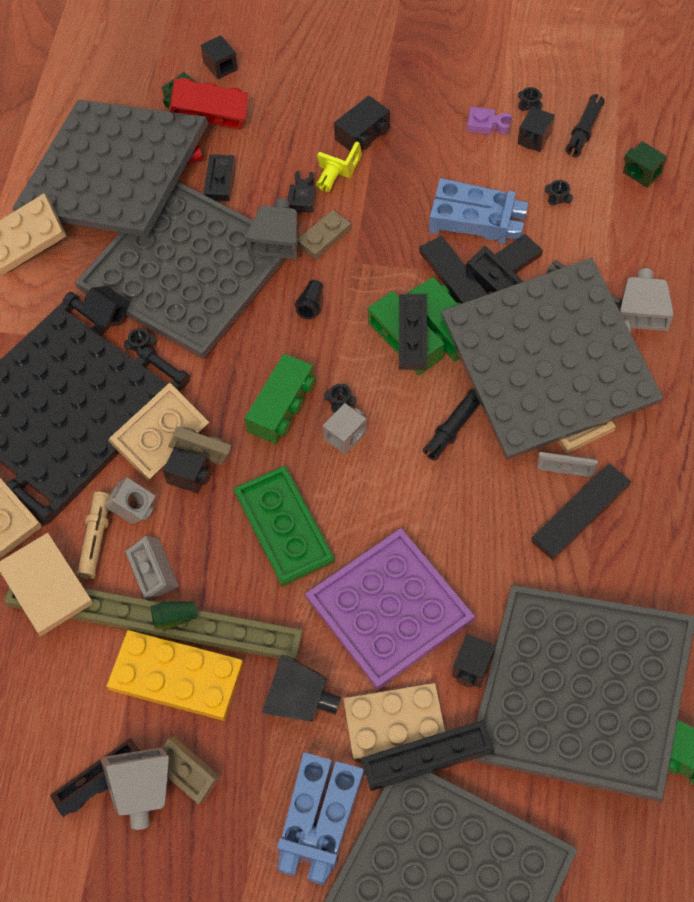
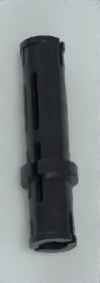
[565,94,605,157]
[423,389,480,461]

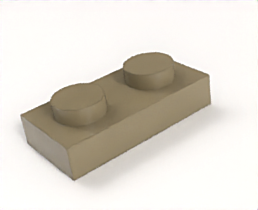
[298,210,351,260]
[168,426,231,466]
[162,737,221,804]

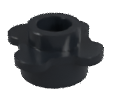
[518,87,543,110]
[545,180,573,205]
[124,328,156,356]
[324,384,356,413]

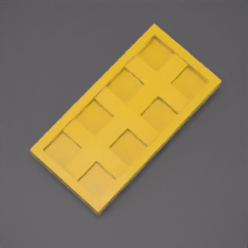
[106,630,244,721]

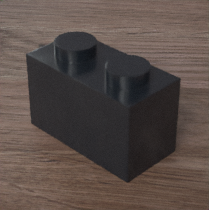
[334,95,390,151]

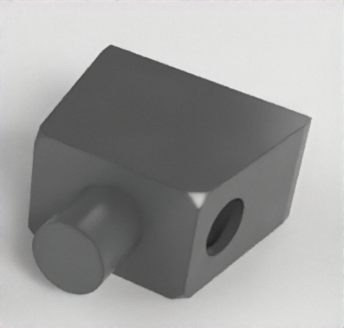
[246,198,298,260]

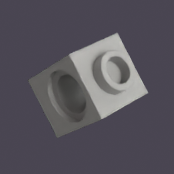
[323,403,367,455]
[104,477,155,525]

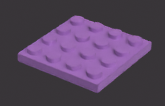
[305,528,475,691]

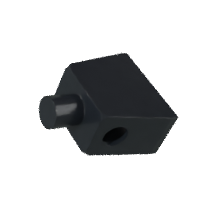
[262,655,342,722]

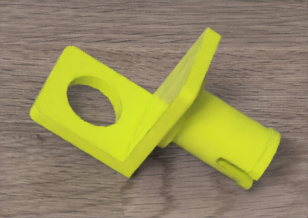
[316,142,362,192]

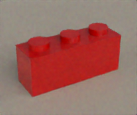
[169,78,248,130]

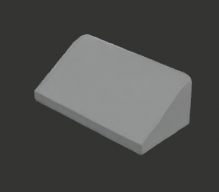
[536,451,597,478]
[125,535,179,601]

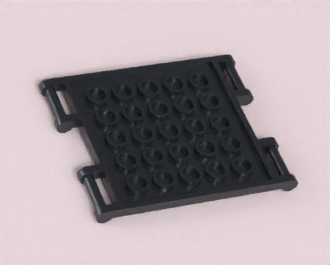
[0,292,191,525]

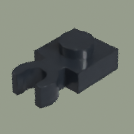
[288,171,316,213]

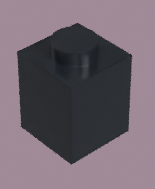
[200,35,238,80]
[518,107,555,152]
[82,286,131,328]
[163,447,211,494]
[452,634,496,688]

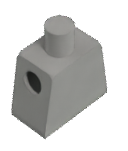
[620,268,673,331]
[101,747,169,830]

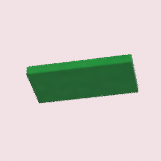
[233,465,335,587]

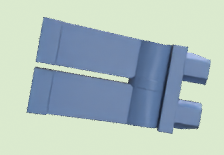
[429,178,528,244]
[277,752,365,886]

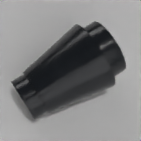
[295,280,323,319]

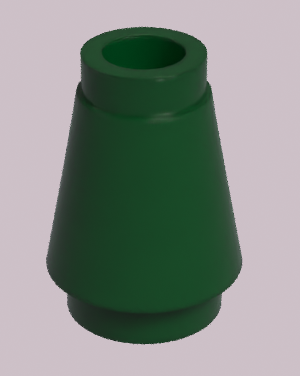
[151,601,197,631]

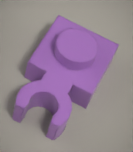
[467,107,512,135]

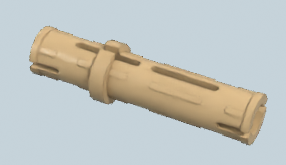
[76,492,110,580]

